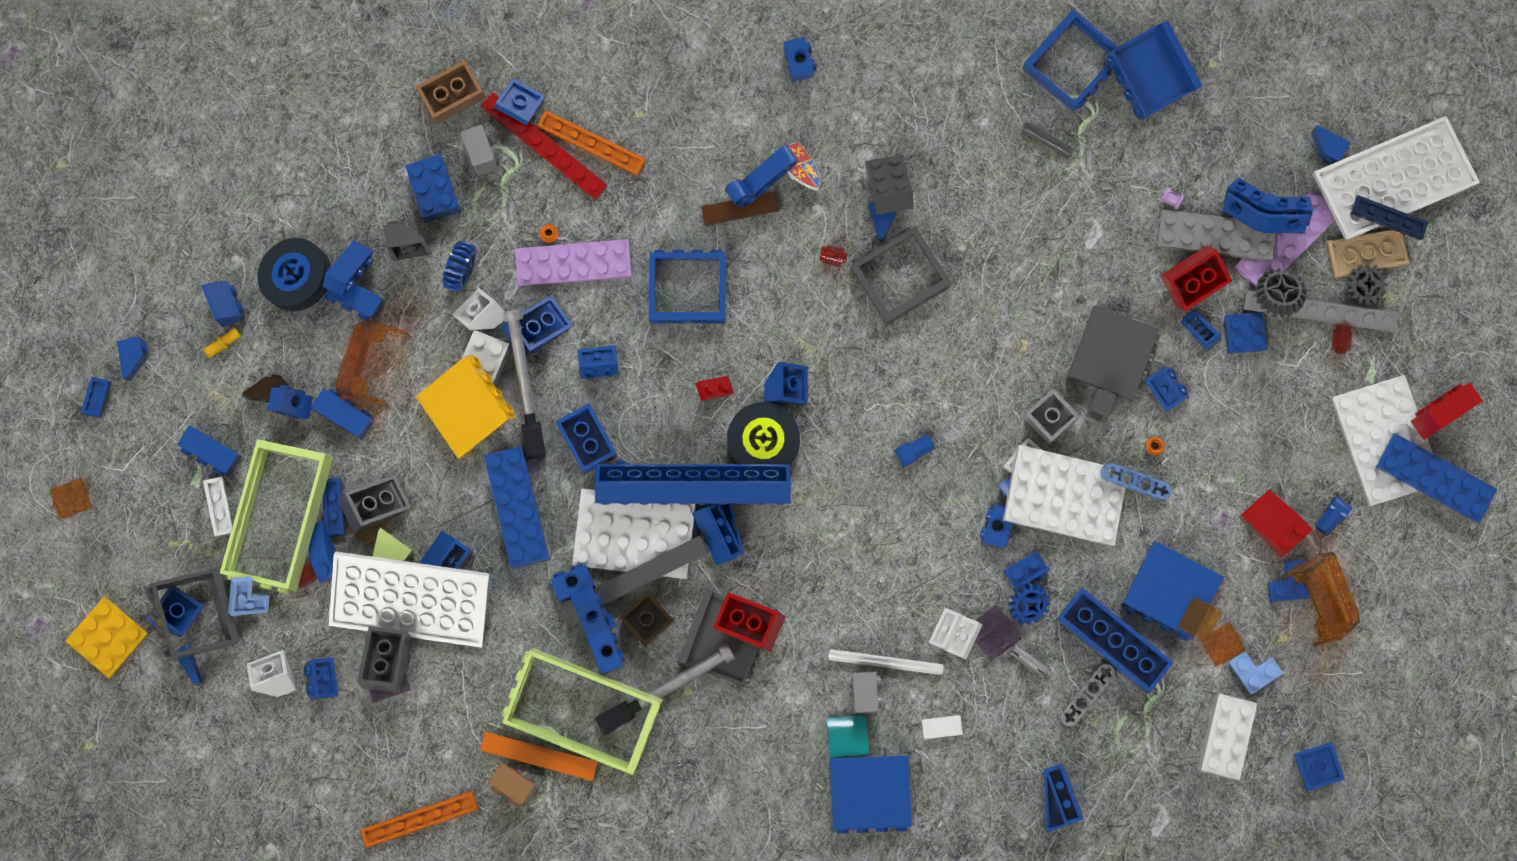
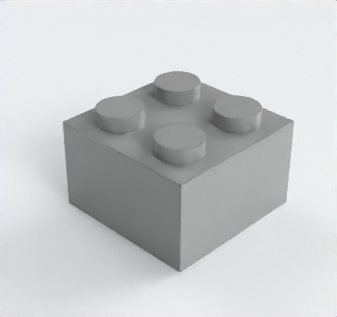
[461,124,500,176]
[1023,388,1080,445]
[851,672,882,714]

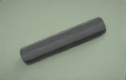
[1021,122,1073,158]

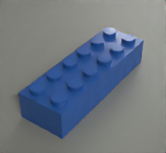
[484,446,550,569]
[1055,588,1174,694]

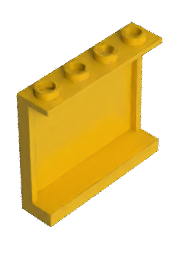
[416,355,516,459]

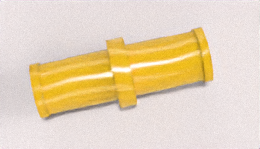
[203,327,242,358]

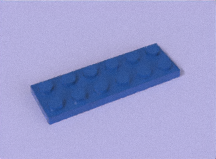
[1375,433,1497,523]

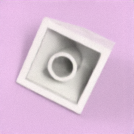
[452,288,505,330]
[247,650,296,697]

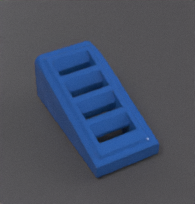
[1181,309,1221,351]
[175,645,203,686]

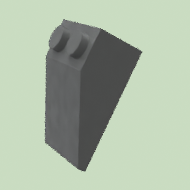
[338,475,411,535]

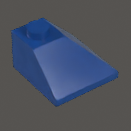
[764,362,808,405]
[145,587,204,638]

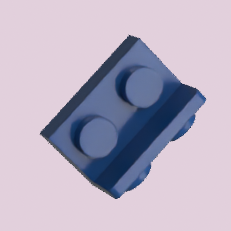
[578,345,619,379]
[1145,366,1189,412]
[1003,551,1050,590]
[304,657,338,700]

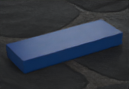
[323,478,346,537]

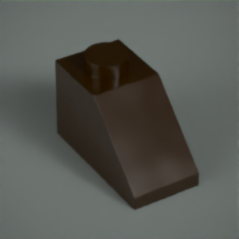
[242,375,288,403]

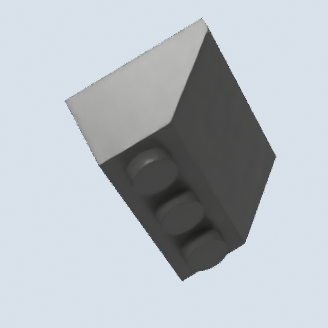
[383,221,432,261]

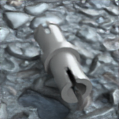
[1010,644,1049,677]

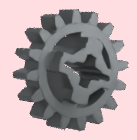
[1345,263,1389,305]

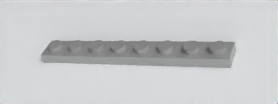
[1243,290,1399,332]

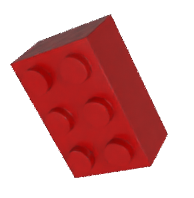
[1160,245,1232,312]
[1411,382,1483,440]
[713,592,786,652]

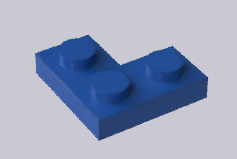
[1267,560,1310,602]

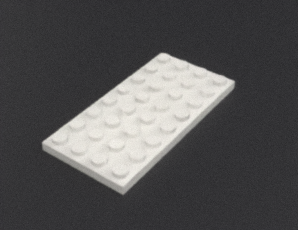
[1313,116,1480,241]
[329,551,490,648]

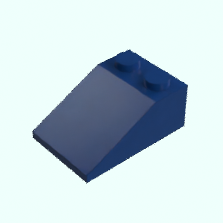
[501,295,573,358]

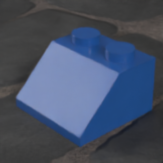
[201,281,245,328]

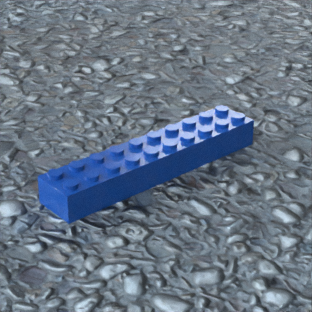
[595,464,791,505]

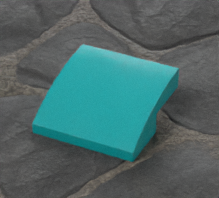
[827,715,869,758]

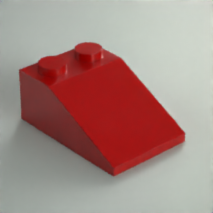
[1241,490,1313,558]

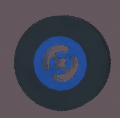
[257,238,331,312]

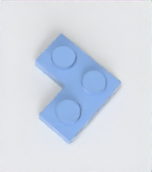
[228,576,270,616]
[1228,651,1283,695]

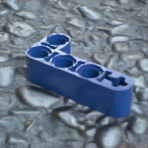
[725,145,799,207]

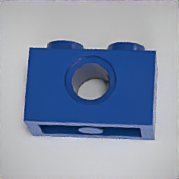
[783,37,816,82]
[267,385,313,419]
[980,504,1013,550]
[550,564,596,603]

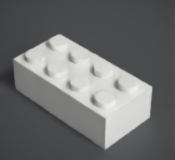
[462,330,512,386]
[1197,693,1257,781]

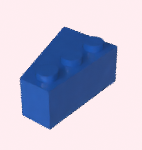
[692,503,743,565]
[1044,763,1084,833]

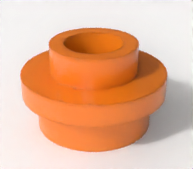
[540,224,559,243]
[1145,436,1165,456]

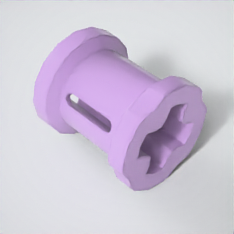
[1160,187,1184,210]

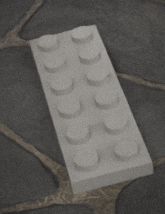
[1157,209,1275,262]

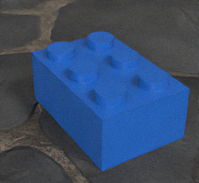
[405,154,461,223]
[555,403,618,475]

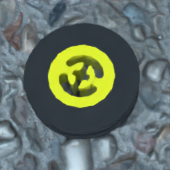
[727,402,800,465]

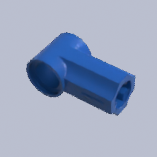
[894,434,935,467]
[1314,496,1352,536]

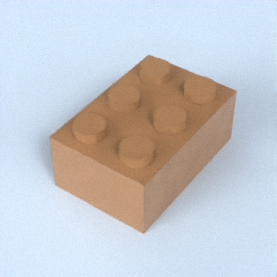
[415,60,485,124]
[488,763,540,807]

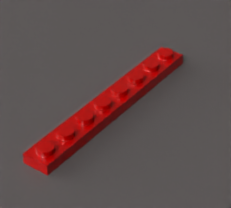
[481,92,608,201]

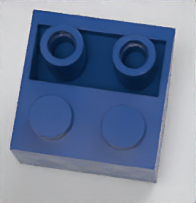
[420,531,474,570]

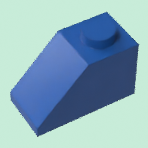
[1311,125,1351,165]
[868,202,898,243]
[117,337,149,381]

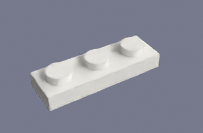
[203,476,233,537]

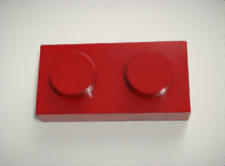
[695,376,734,401]

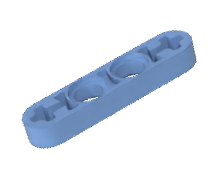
[1100,463,1172,500]

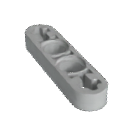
[1060,664,1115,727]

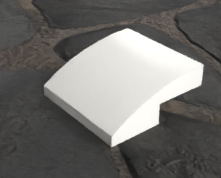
[929,608,982,660]

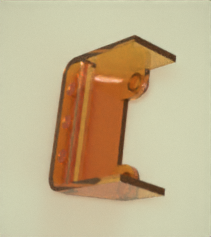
[335,322,411,409]
[1285,552,1360,647]

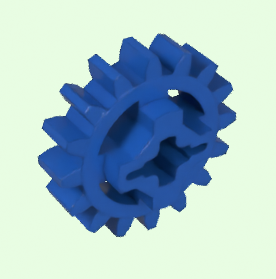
[1008,582,1050,625]

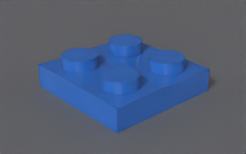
[494,78,545,125]
[1224,312,1267,354]
[1293,742,1345,792]

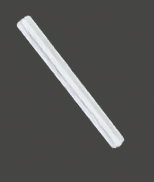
[828,649,944,675]

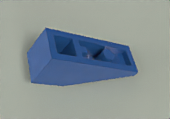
[309,521,337,583]

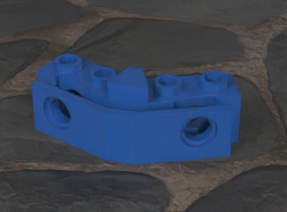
[1223,177,1313,233]
[570,586,626,675]

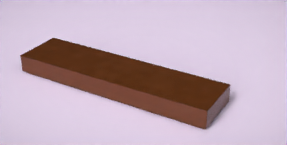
[701,192,779,226]

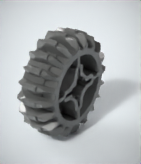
[1255,267,1307,318]

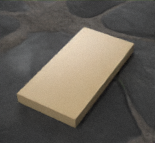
[1326,229,1410,279]

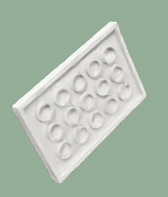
[1331,375,1433,507]
[1003,445,1128,546]
[572,489,696,579]

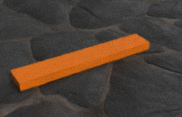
[537,110,646,177]
[480,731,598,781]
[360,791,479,848]

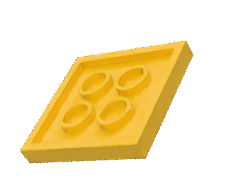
[66,596,149,679]

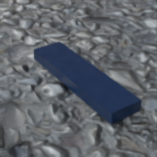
[1350,195,1428,240]

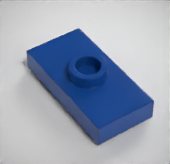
[81,376,111,419]

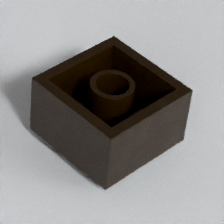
[619,592,674,648]

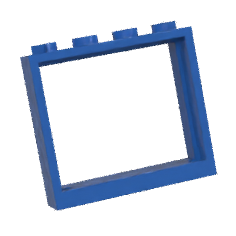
[1022,9,1118,112]
[649,250,726,324]

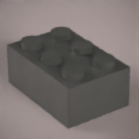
[865,155,914,215]
[357,626,411,693]

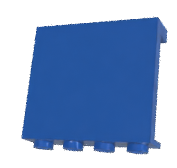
[1105,20,1203,120]
[1121,541,1224,641]
[830,755,912,834]

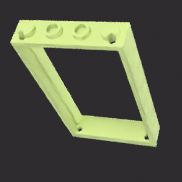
[220,439,333,594]
[502,648,663,775]

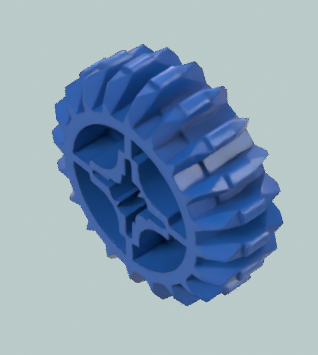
[442,241,477,292]

